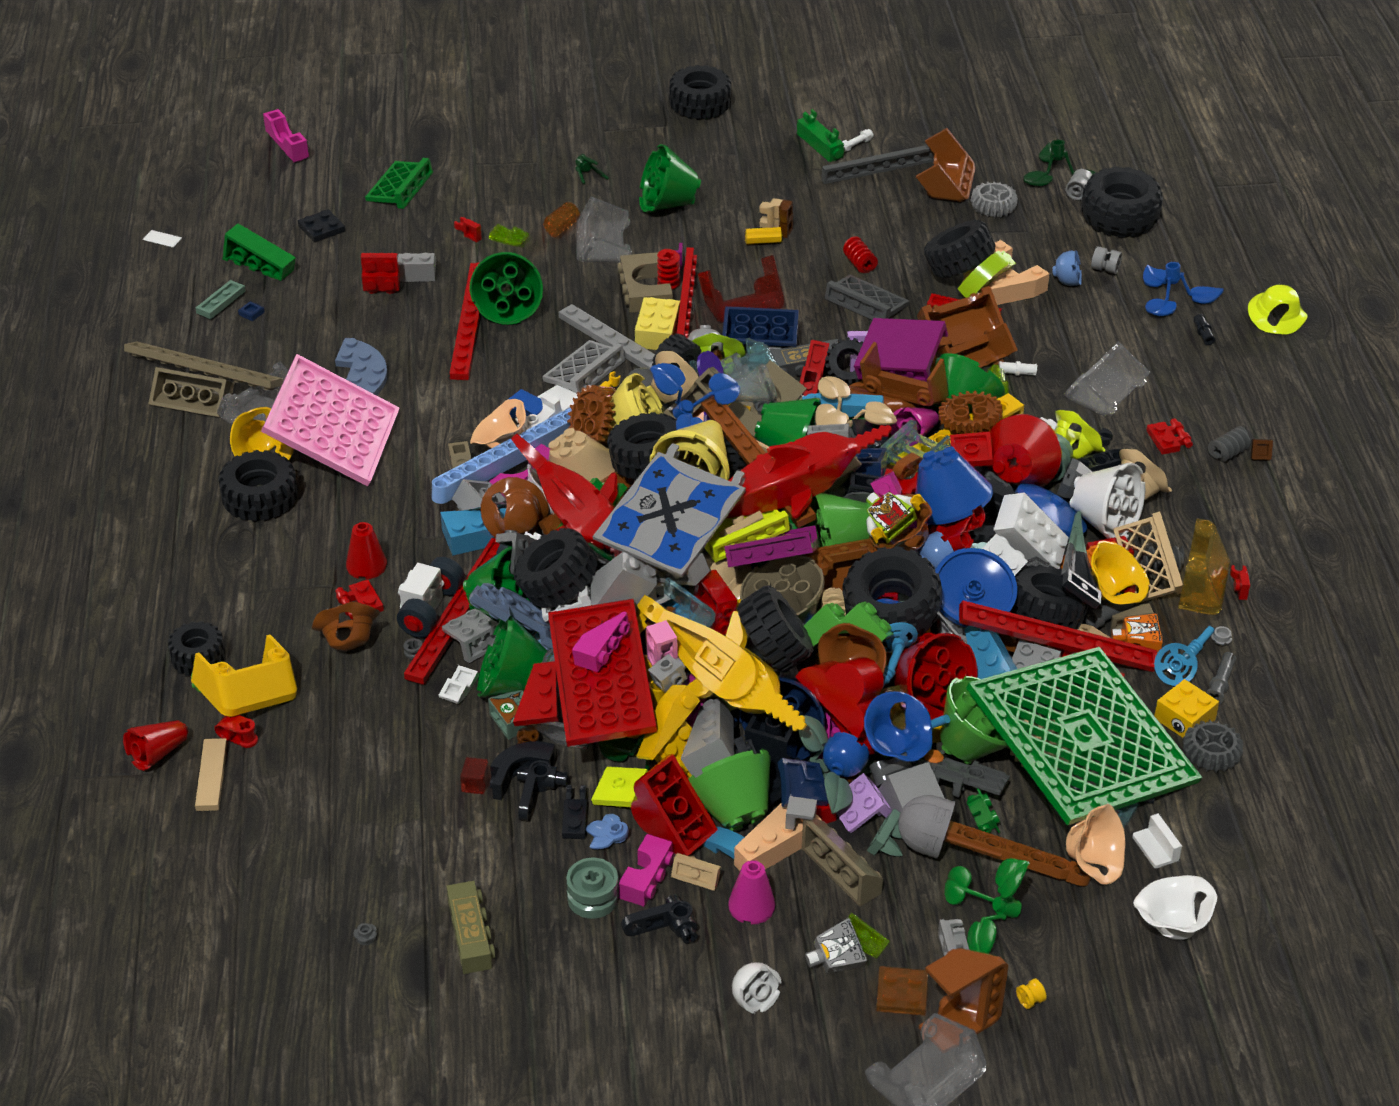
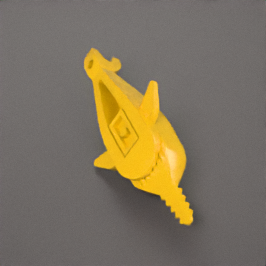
[637,595,807,731]

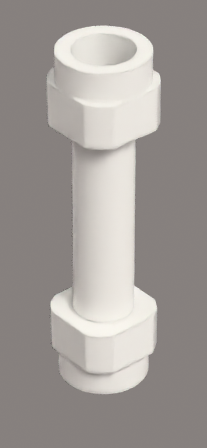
[842,129,873,152]

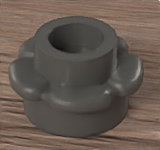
[353,923,377,945]

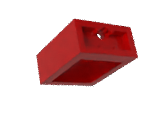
[692,570,737,635]

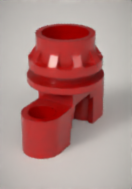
[928,506,985,551]

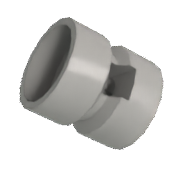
[1066,169,1092,200]
[1091,246,1122,275]

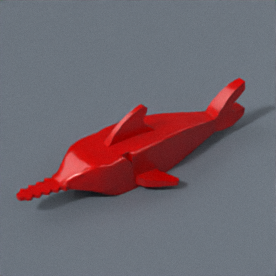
[725,425,892,519]
[511,433,622,557]

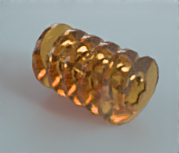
[544,202,580,237]

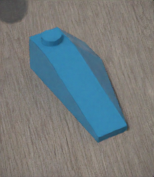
[802,393,884,424]

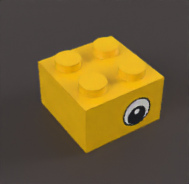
[1154,679,1219,738]

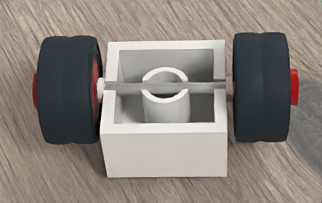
[397,557,465,637]

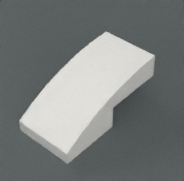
[438,665,479,704]

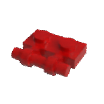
[1146,418,1193,455]
[335,580,384,619]

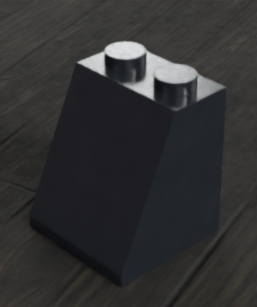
[745,709,803,774]

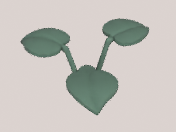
[798,715,874,814]

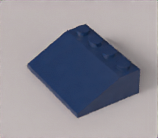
[722,306,799,347]

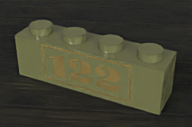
[446,881,495,974]

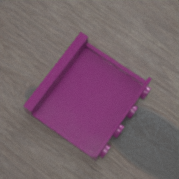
[854,318,948,382]
[724,525,819,567]

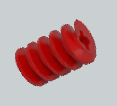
[843,236,878,273]
[657,249,680,289]

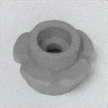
[1211,626,1232,646]

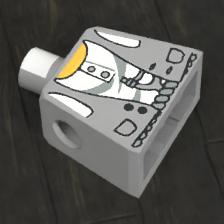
[805,918,867,974]

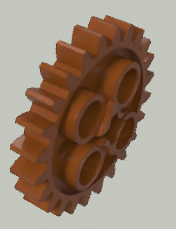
[567,385,615,444]
[938,391,1003,434]

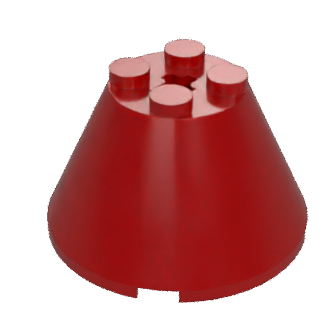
[987,414,1062,491]
[893,633,977,720]

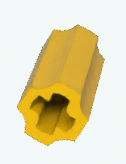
[745,227,782,245]

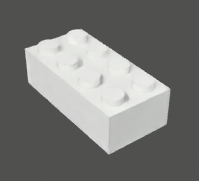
[994,493,1069,569]

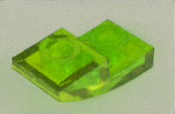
[489,224,529,246]

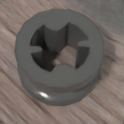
[404,638,423,659]

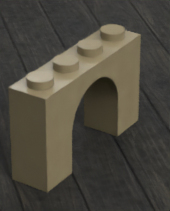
[617,252,673,312]
[728,360,807,440]

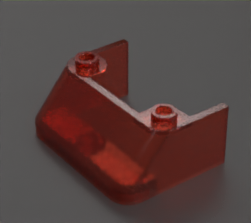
[698,255,784,323]

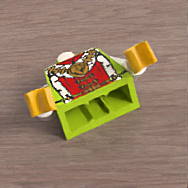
[866,492,926,544]

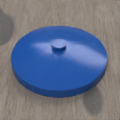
[1015,483,1087,539]
[935,548,1017,628]

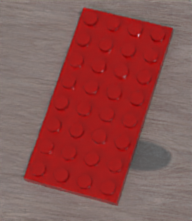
[548,599,657,747]

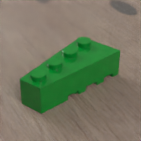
[222,223,296,281]

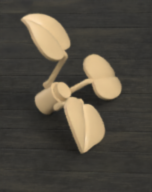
[815,376,897,427]

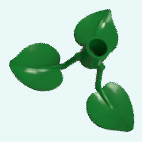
[944,858,1030,954]

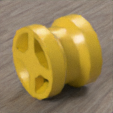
[1016,979,1047,1009]

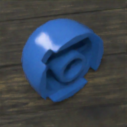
[823,732,869,777]

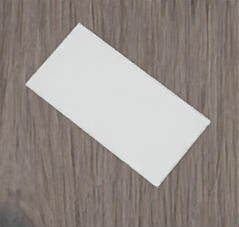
[142,230,182,247]

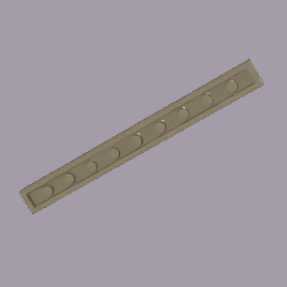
[124,342,283,390]

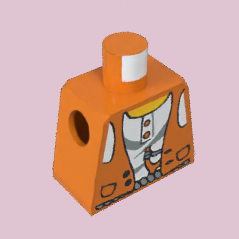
[1111,614,1163,653]

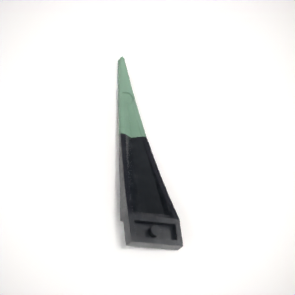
[1061,511,1102,609]

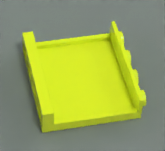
[704,510,790,562]

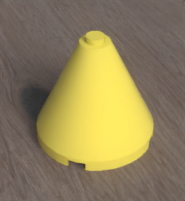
[601,373,663,447]
[650,420,730,480]

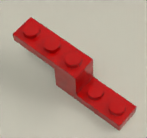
[799,340,830,396]

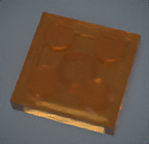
[876,966,928,1015]

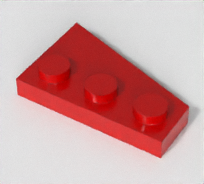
[513,661,558,726]

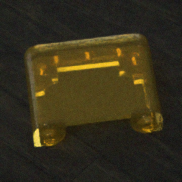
[1178,518,1230,615]

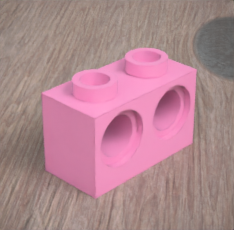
[646,620,678,666]

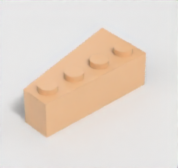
[734,804,822,871]

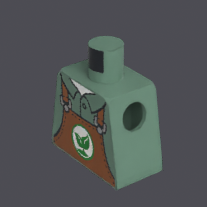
[488,690,535,740]

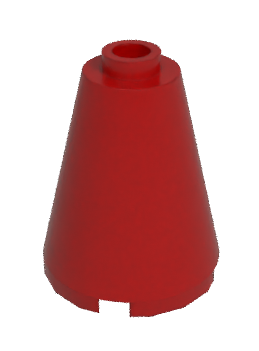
[346,522,387,579]
[123,720,188,771]

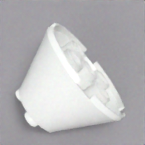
[1070,463,1145,539]

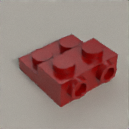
[361,253,400,294]

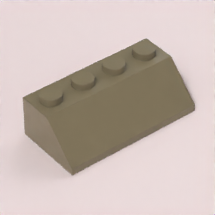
[148,367,234,417]
[802,819,883,906]

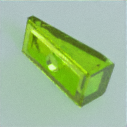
[847,913,890,959]

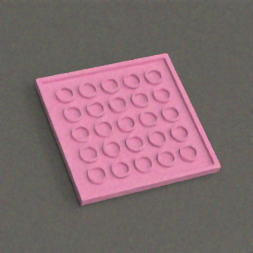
[261,354,399,486]

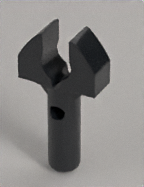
[1076,426,1113,446]

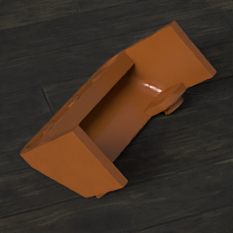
[916,128,975,202]
[932,323,1018,368]
[860,342,948,406]
[919,948,1009,1055]

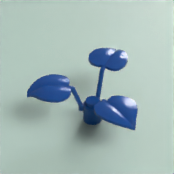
[1143,262,1224,316]
[650,363,740,430]

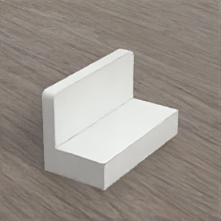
[1132,814,1182,868]

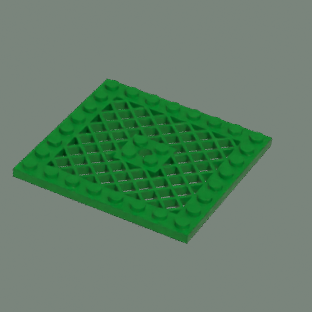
[966,647,1202,826]

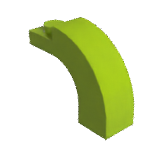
[958,250,1016,298]

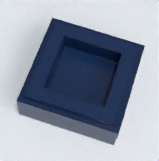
[238,301,265,322]

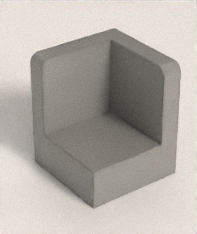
[785,796,817,830]

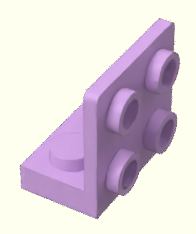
[837,773,892,833]

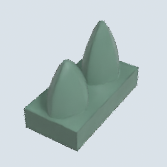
[867,809,903,856]

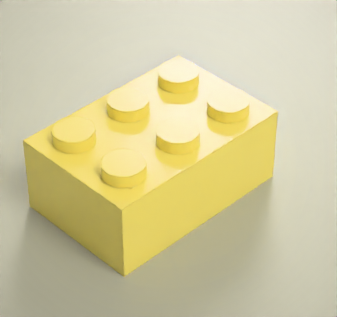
[635,297,680,350]

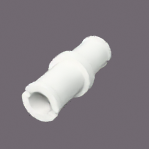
[998,361,1037,376]

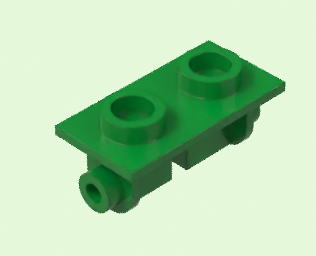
[967,788,1000,833]

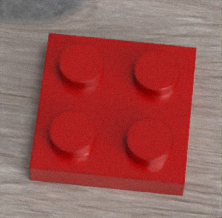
[950,432,993,467]

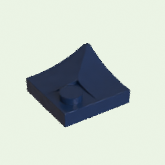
[778,758,828,808]

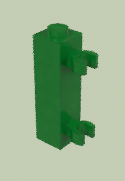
[797,109,844,162]

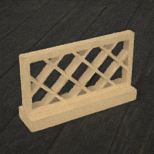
[1113,511,1185,604]

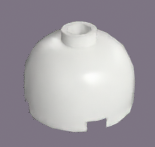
[732,963,781,1013]

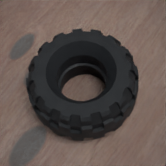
[1081,166,1163,238]
[842,546,942,640]

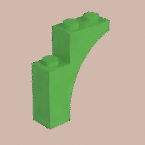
[804,602,894,651]

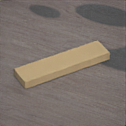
[195,738,227,811]

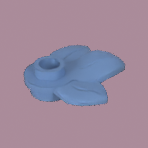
[586,814,629,849]

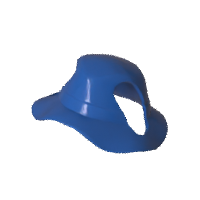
[864,691,932,762]

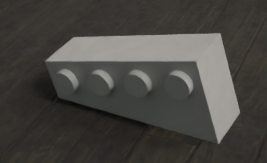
[681,697,734,778]

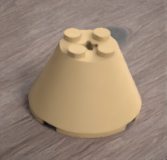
[548,428,615,482]

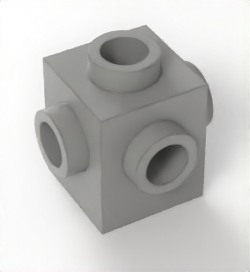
[648,653,687,693]

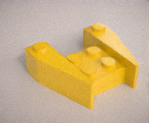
[637,684,700,778]

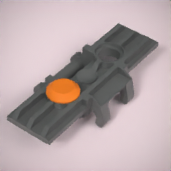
[902,749,1010,797]

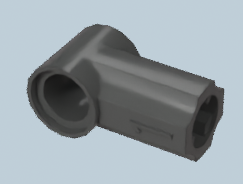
[869,753,917,787]

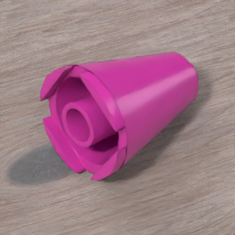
[890,407,939,446]
[729,860,775,924]

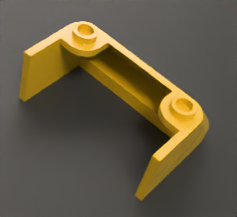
[191,635,297,716]

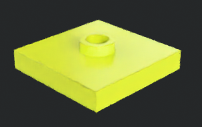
[591,767,648,807]

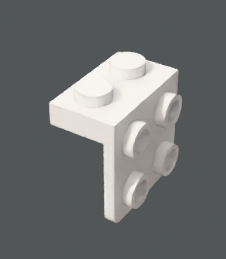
[982,533,1028,576]

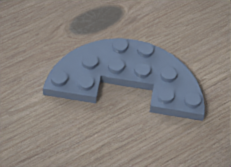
[335,338,387,396]
[469,583,553,651]

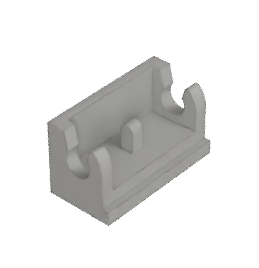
[938,919,969,956]

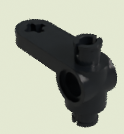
[517,760,569,821]
[621,894,698,944]

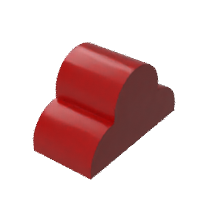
[795,657,884,738]
[631,754,718,856]

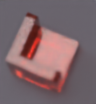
[460,757,488,795]

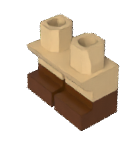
[759,198,793,238]

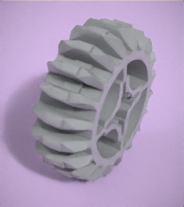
[971,182,1018,218]

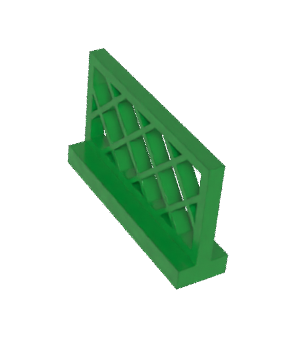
[365,158,433,209]

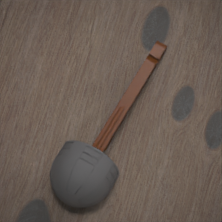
[898,795,1091,886]

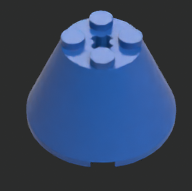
[915,446,993,525]

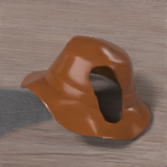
[481,477,549,538]
[869,494,932,551]
[312,602,380,651]
[818,623,886,673]

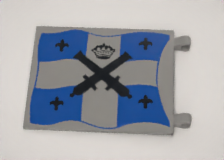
[593,443,746,578]

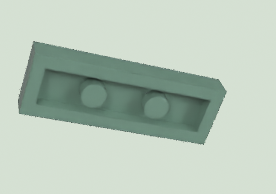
[196,280,245,319]

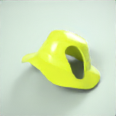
[1248,285,1308,334]
[1055,410,1105,459]

